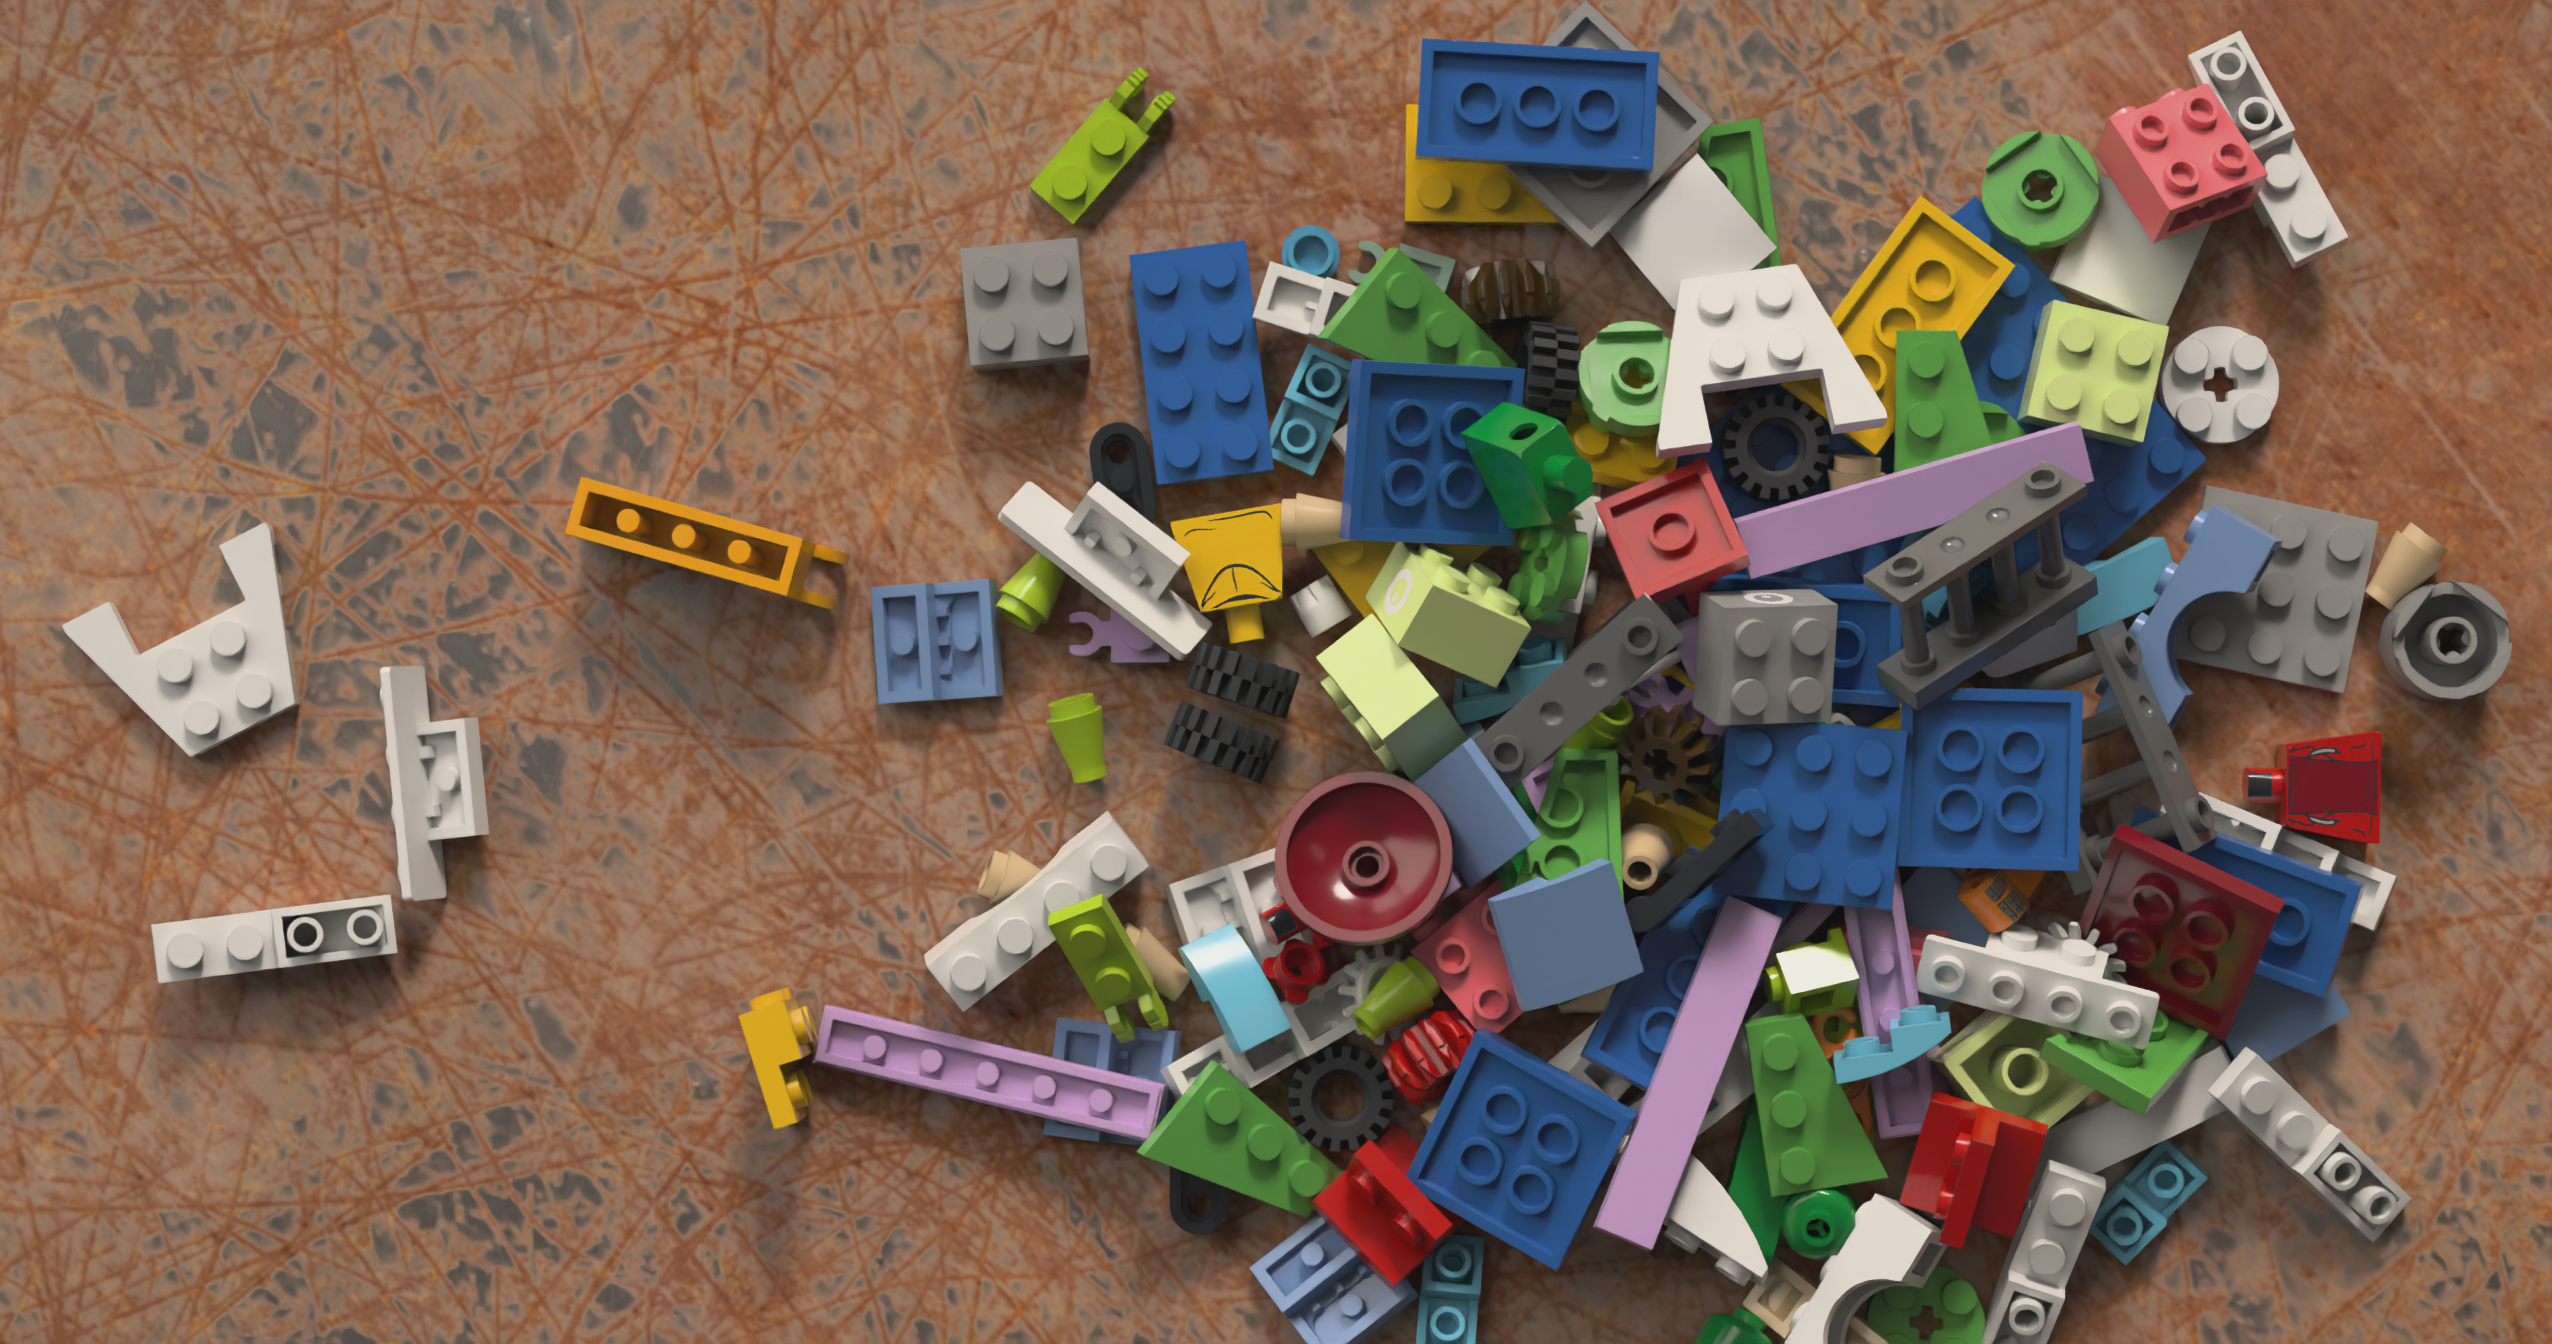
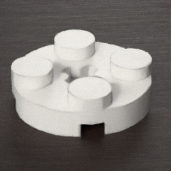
[2158,326,2279,445]

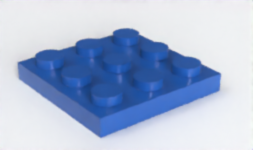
[1340,359,1525,546]
[1898,688,2083,871]
[1712,722,1908,910]
[1406,1027,1638,1271]

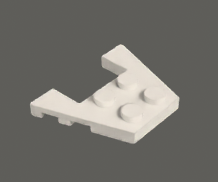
[1655,264,1887,459]
[62,522,299,757]

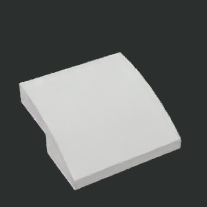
[1609,152,1777,310]
[2049,174,2212,326]
[1163,848,1306,967]

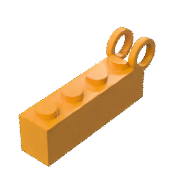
[565,477,851,611]

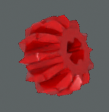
[1382,1009,1476,1104]

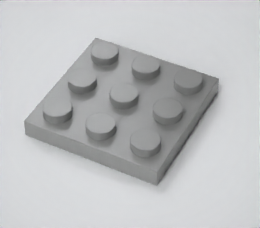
[1500,0,1714,251]
[2175,485,2379,694]

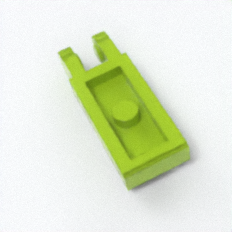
[1029,67,1177,226]
[1048,894,1169,1044]

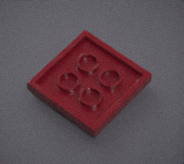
[2079,824,2286,1041]

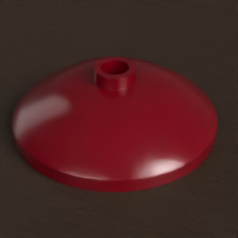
[1275,771,1454,946]

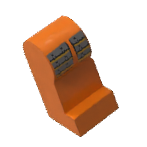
[1957,868,2052,933]

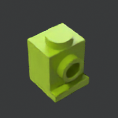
[1762,928,1859,1018]

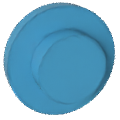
[1282,225,1340,279]

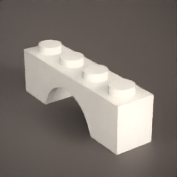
[924,811,1149,1012]
[1784,1193,1948,1344]

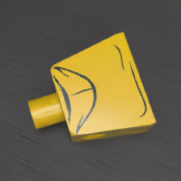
[1171,503,1282,644]

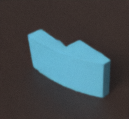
[1270,343,1352,478]
[2077,537,2173,636]
[1453,636,1567,725]
[1178,923,1292,1054]
[1834,1005,1951,1084]
[2089,1138,2208,1265]
[1415,1235,1485,1344]

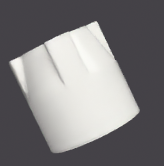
[1288,575,1352,639]

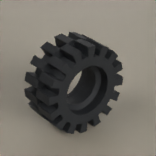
[1514,320,1581,427]
[1720,394,1830,503]
[1185,642,1300,719]
[1163,701,1279,784]
[1288,1044,1394,1152]

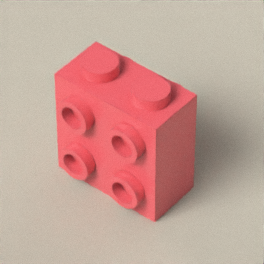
[2094,83,2268,243]
[1410,877,1524,1034]

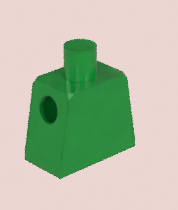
[1460,402,1595,529]

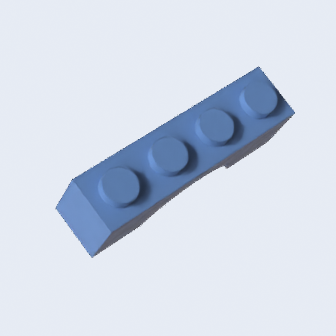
[2094,505,2284,732]

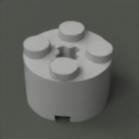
[2378,582,2512,701]

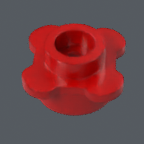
[1261,938,1331,1005]

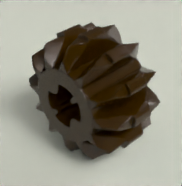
[1460,257,1561,331]
[1617,703,1721,806]

